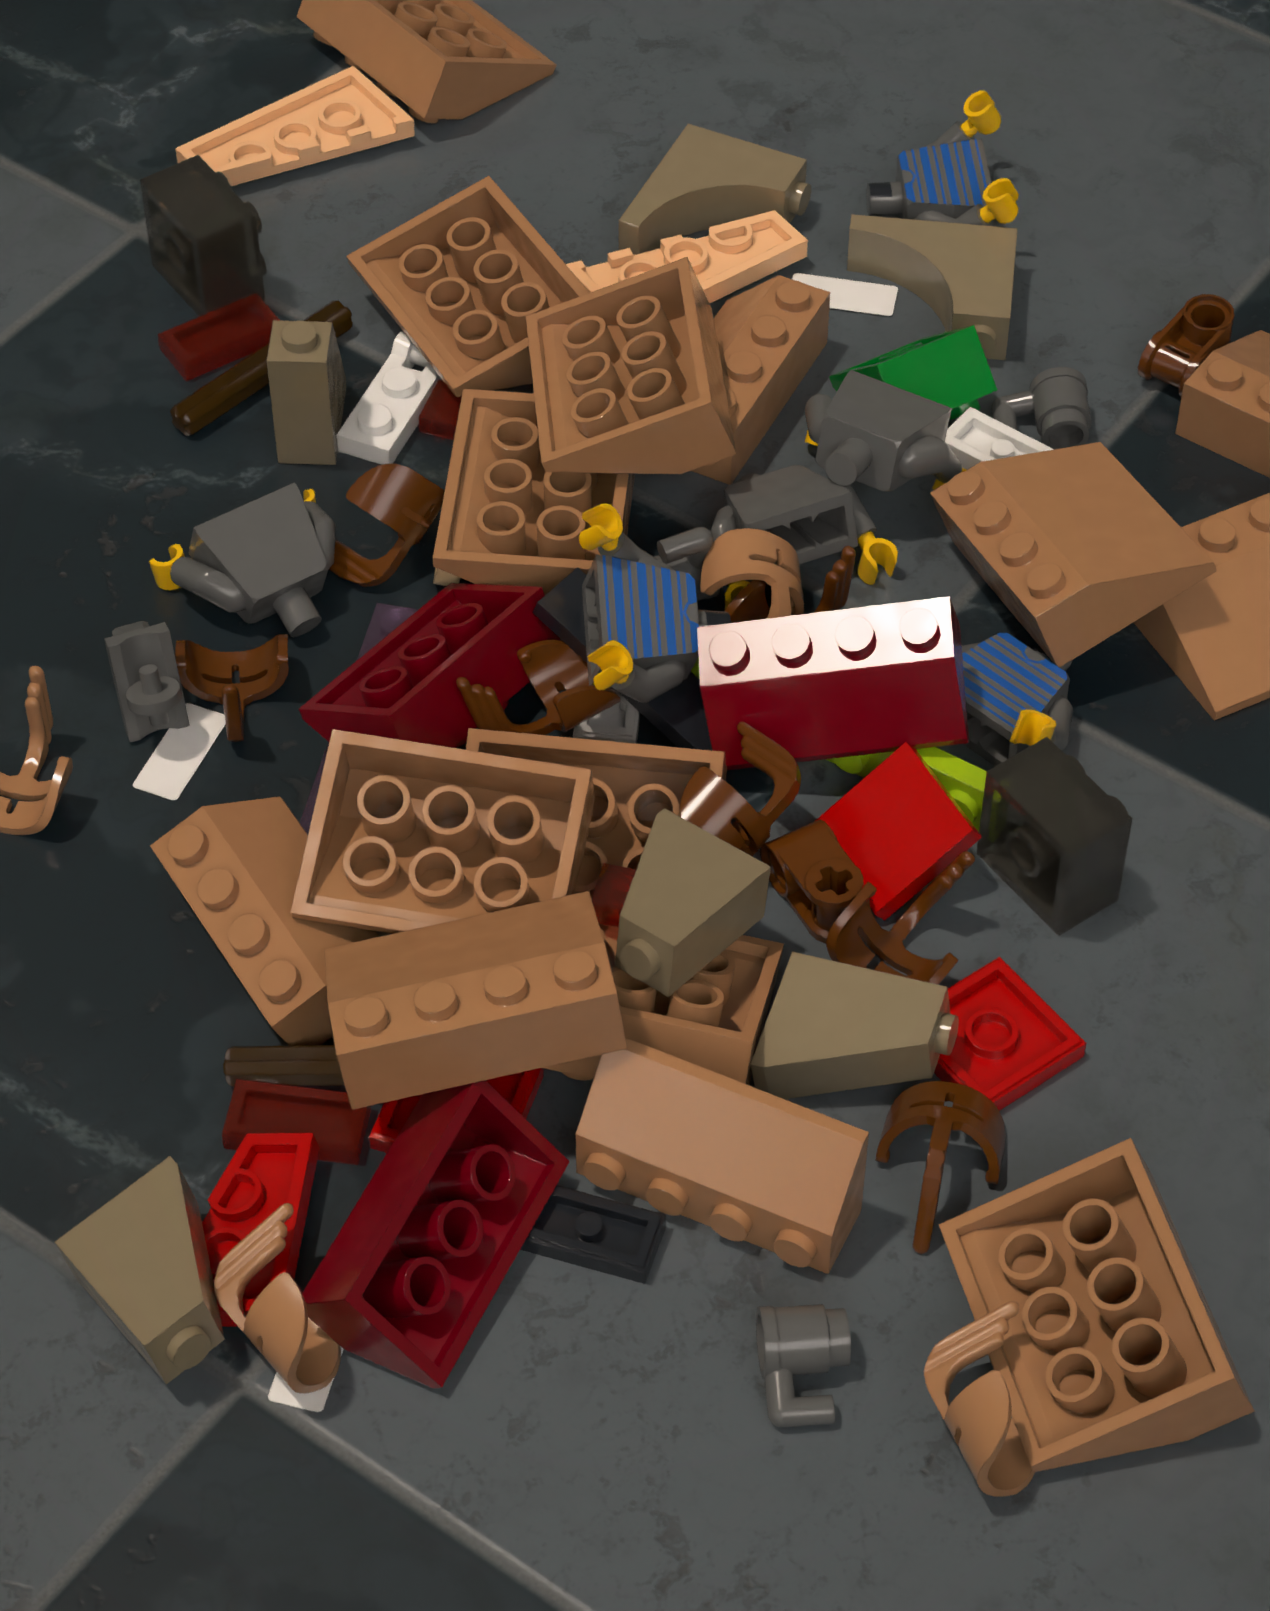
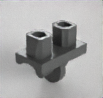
[104,621,190,743]

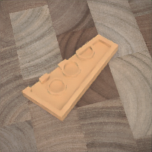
[175,66,415,193]
[566,210,808,304]

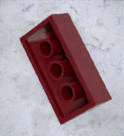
[299,583,561,748]
[697,597,969,770]
[302,1080,570,1388]

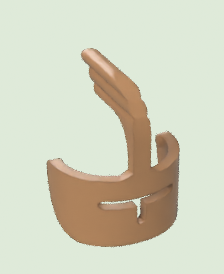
[700,528,804,619]
[0,666,73,835]
[214,1203,341,1394]
[924,1301,1035,1497]

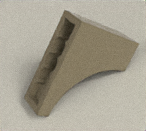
[619,124,811,255]
[847,214,1018,360]

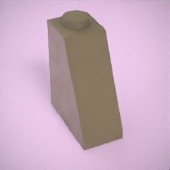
[267,320,347,465]
[615,808,771,997]
[750,952,959,1099]
[55,1156,225,1384]

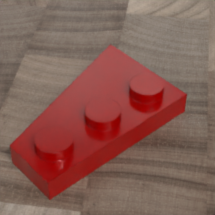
[202,1133,320,1327]

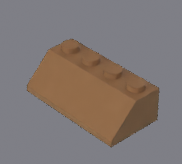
[691,275,830,485]
[150,796,380,1046]
[576,1037,869,1274]

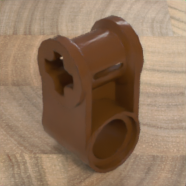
[1138,294,1234,397]
[760,819,864,944]

